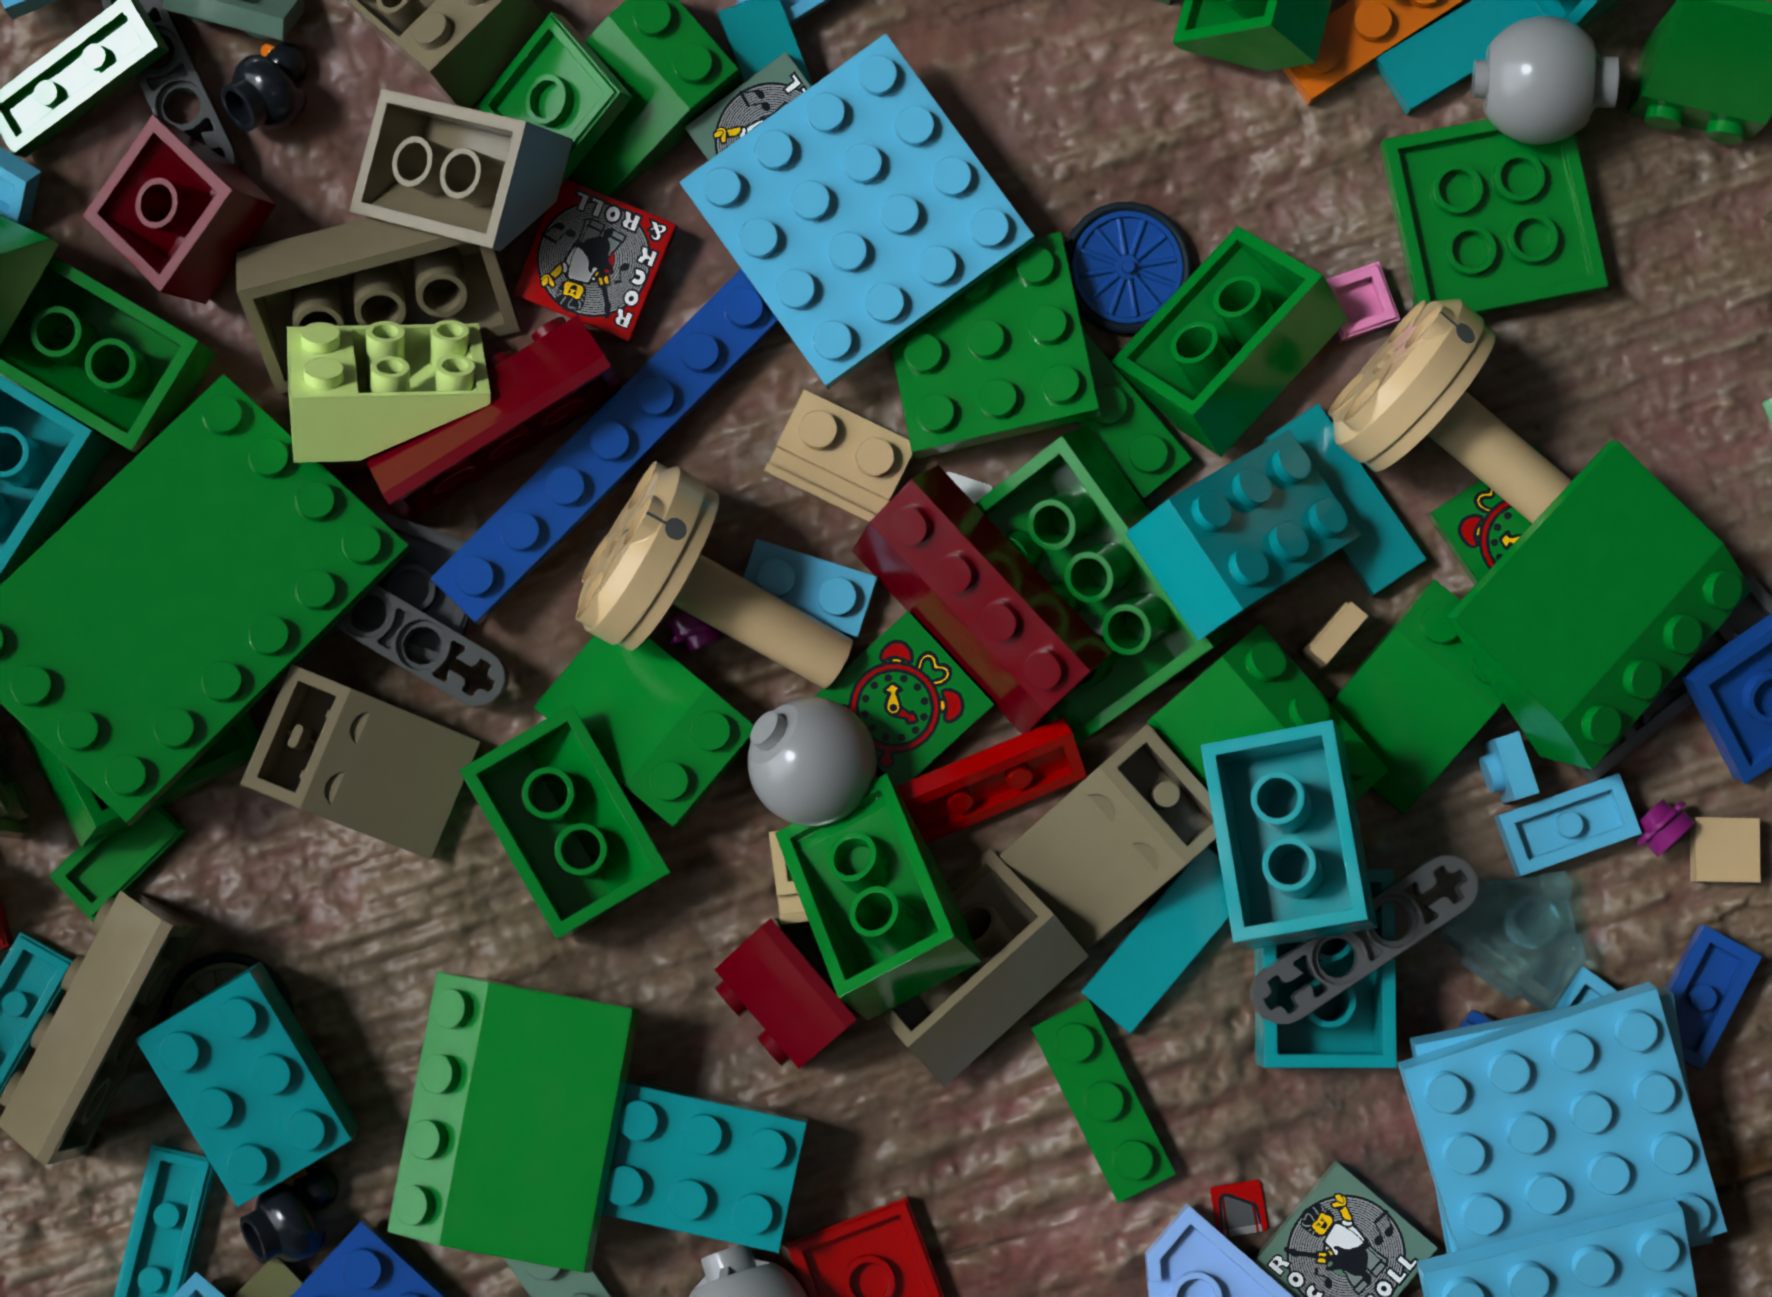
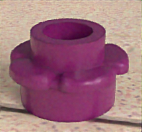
[666,612,722,653]
[1637,799,1695,857]

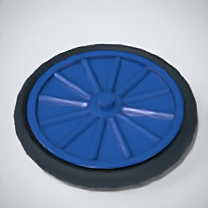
[1065,201,1192,334]

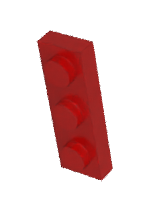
[896,717,1087,844]

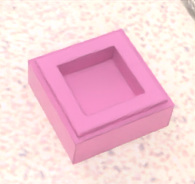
[1325,261,1401,344]

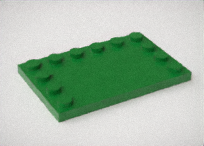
[0,374,410,827]

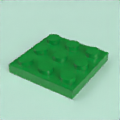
[1379,119,1608,315]
[891,232,1101,459]

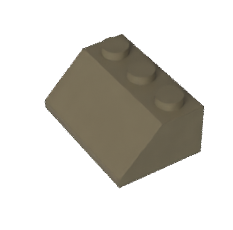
[349,88,573,251]
[880,848,1088,1087]

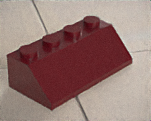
[365,315,622,522]
[852,465,1113,734]

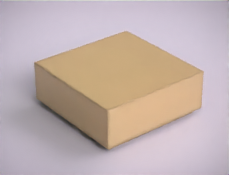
[1301,601,1368,670]
[1690,817,1761,883]

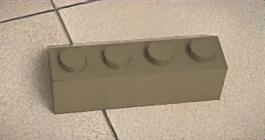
[236,217,520,395]
[0,890,204,1165]

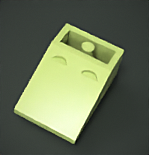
[287,320,491,463]

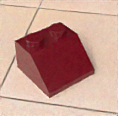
[83,114,277,304]
[714,918,859,1069]

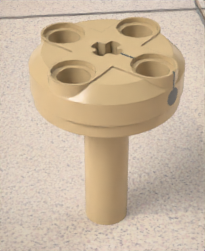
[1328,299,1572,523]
[575,461,852,689]

